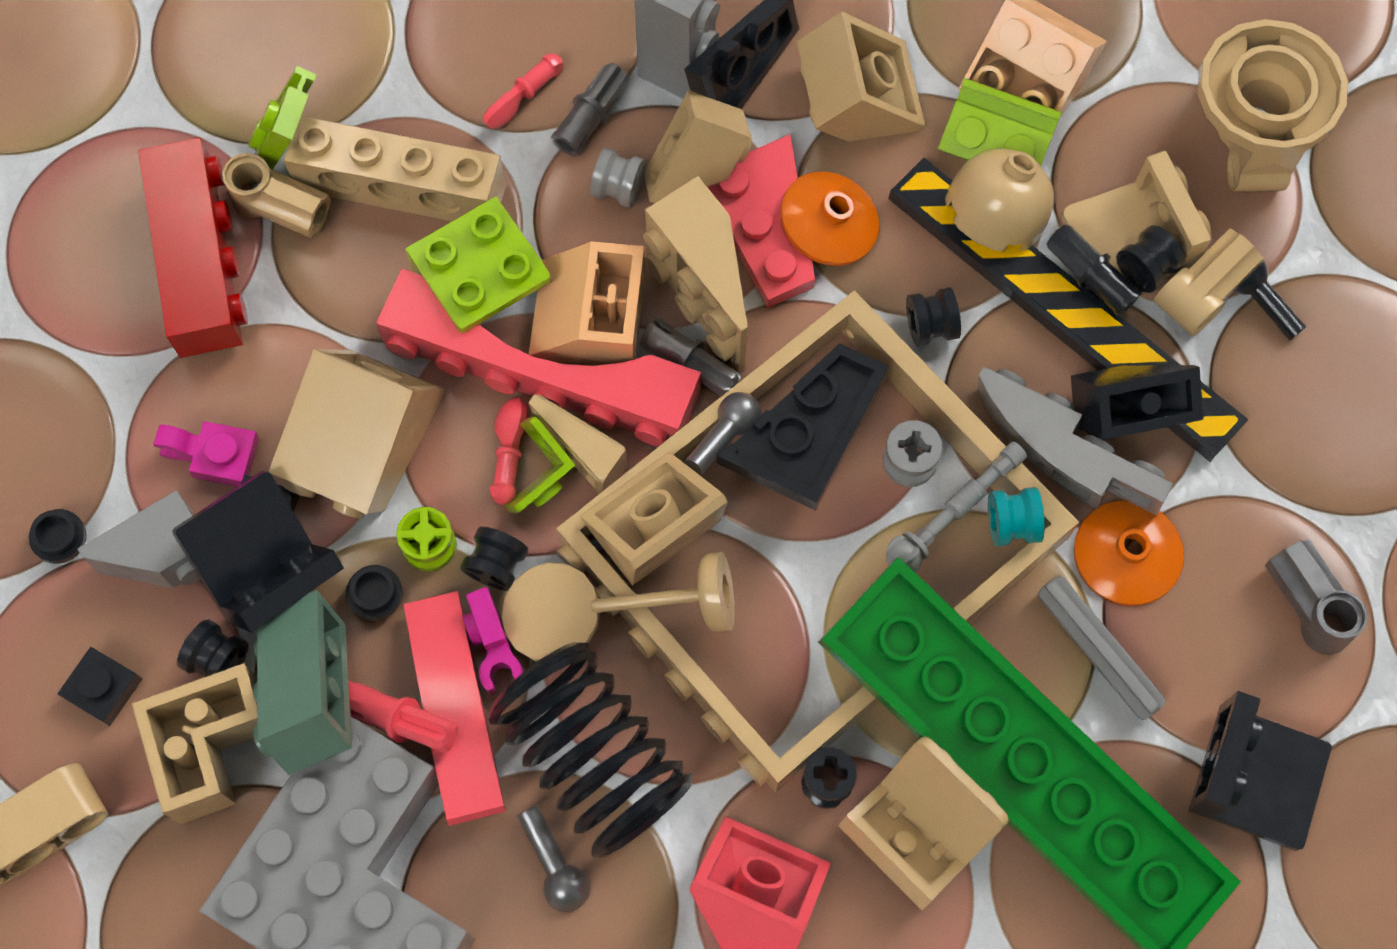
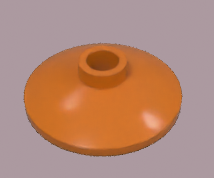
[780,171,879,266]
[1074,500,1184,606]

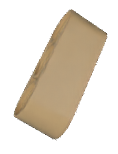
[0,763,108,888]

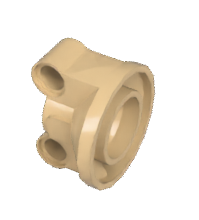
[1197,19,1348,192]

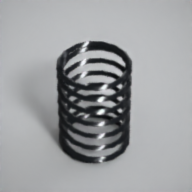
[488,642,692,858]

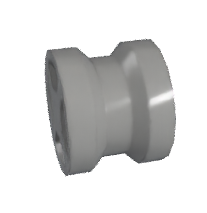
[590,147,646,209]
[882,420,942,487]

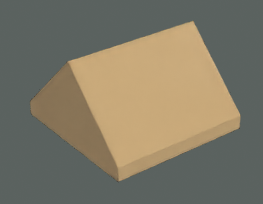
[580,452,727,586]

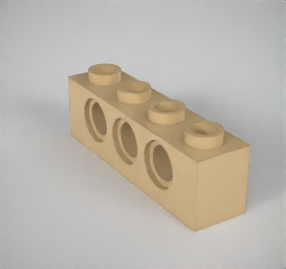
[284,116,506,221]

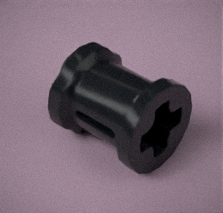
[801,747,857,809]

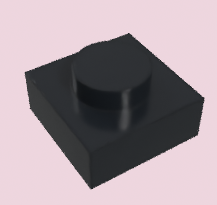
[57,646,142,726]

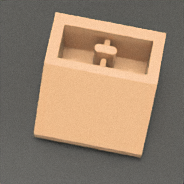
[959,0,1107,117]
[529,241,646,366]

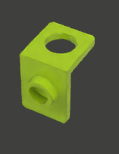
[505,416,576,513]

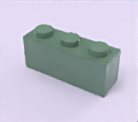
[253,590,352,775]

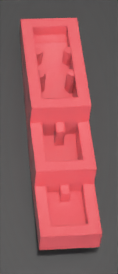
[403,591,506,826]

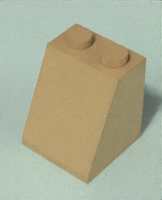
[268,349,446,519]

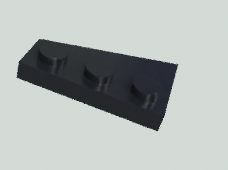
[684,0,799,109]
[717,343,889,511]

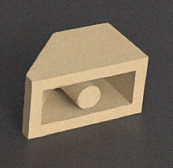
[644,90,752,203]

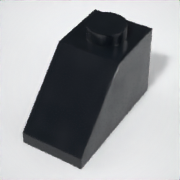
[1071,365,1204,440]

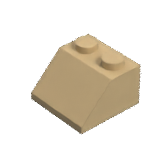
[797,11,926,142]

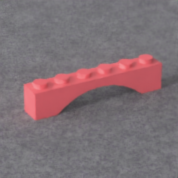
[376,268,701,447]

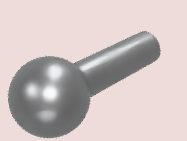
[684,392,761,476]
[517,805,590,912]

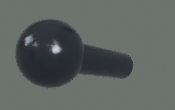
[1234,261,1306,341]

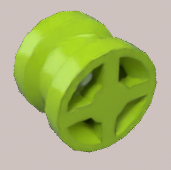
[396,507,457,572]

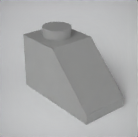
[78,490,201,588]

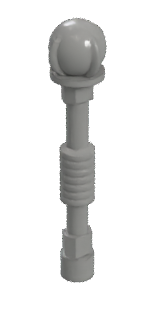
[886,441,1027,572]

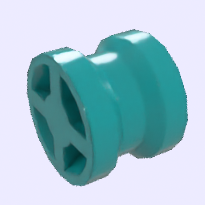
[987,487,1044,547]

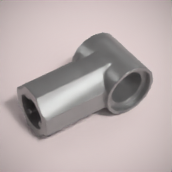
[1265,539,1368,655]

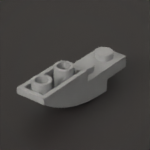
[977,367,1173,516]

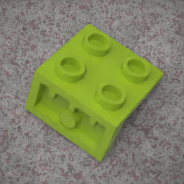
[405,196,551,333]

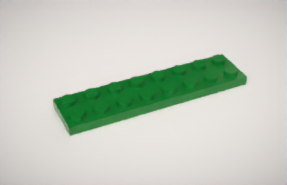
[818,557,1241,949]

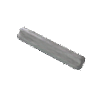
[1038,576,1166,720]

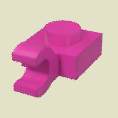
[153,421,260,487]
[462,587,524,695]

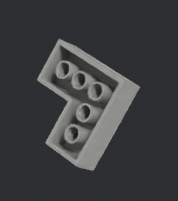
[200,716,475,949]

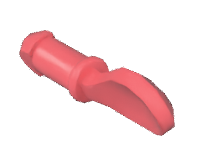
[482,54,564,129]
[490,398,527,505]

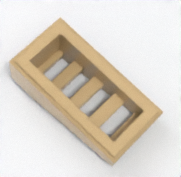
[528,394,628,494]

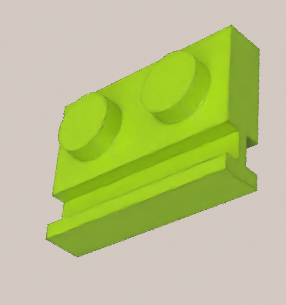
[248,66,316,170]
[938,78,1062,166]

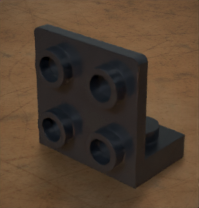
[172,471,344,633]
[1188,691,1332,851]

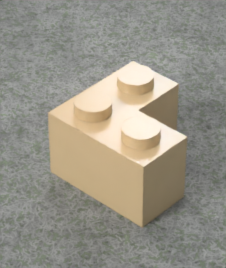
[132,663,257,824]

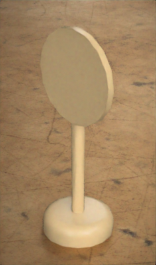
[501,552,735,661]

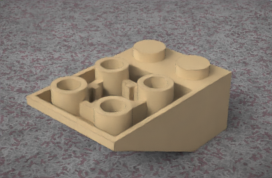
[643,176,748,373]

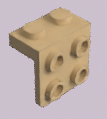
[1062,150,1212,279]
[838,737,1008,910]

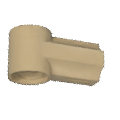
[222,153,331,238]
[1153,228,1264,337]

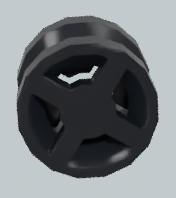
[1116,225,1185,293]
[906,287,961,346]
[460,526,528,591]
[177,619,249,677]

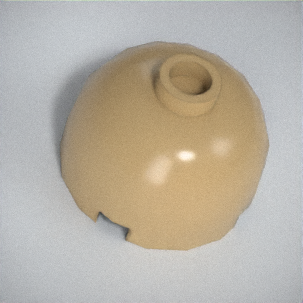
[945,148,1054,252]

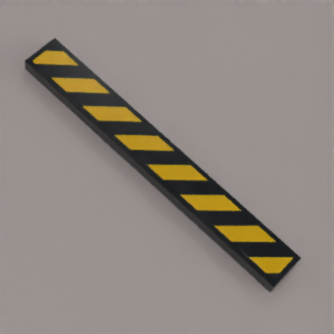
[888,158,1248,462]

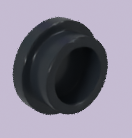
[29,509,87,564]
[346,565,403,621]

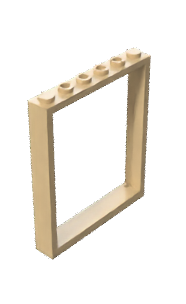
[556,290,1079,793]

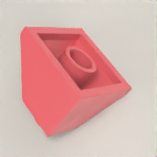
[689,816,831,949]

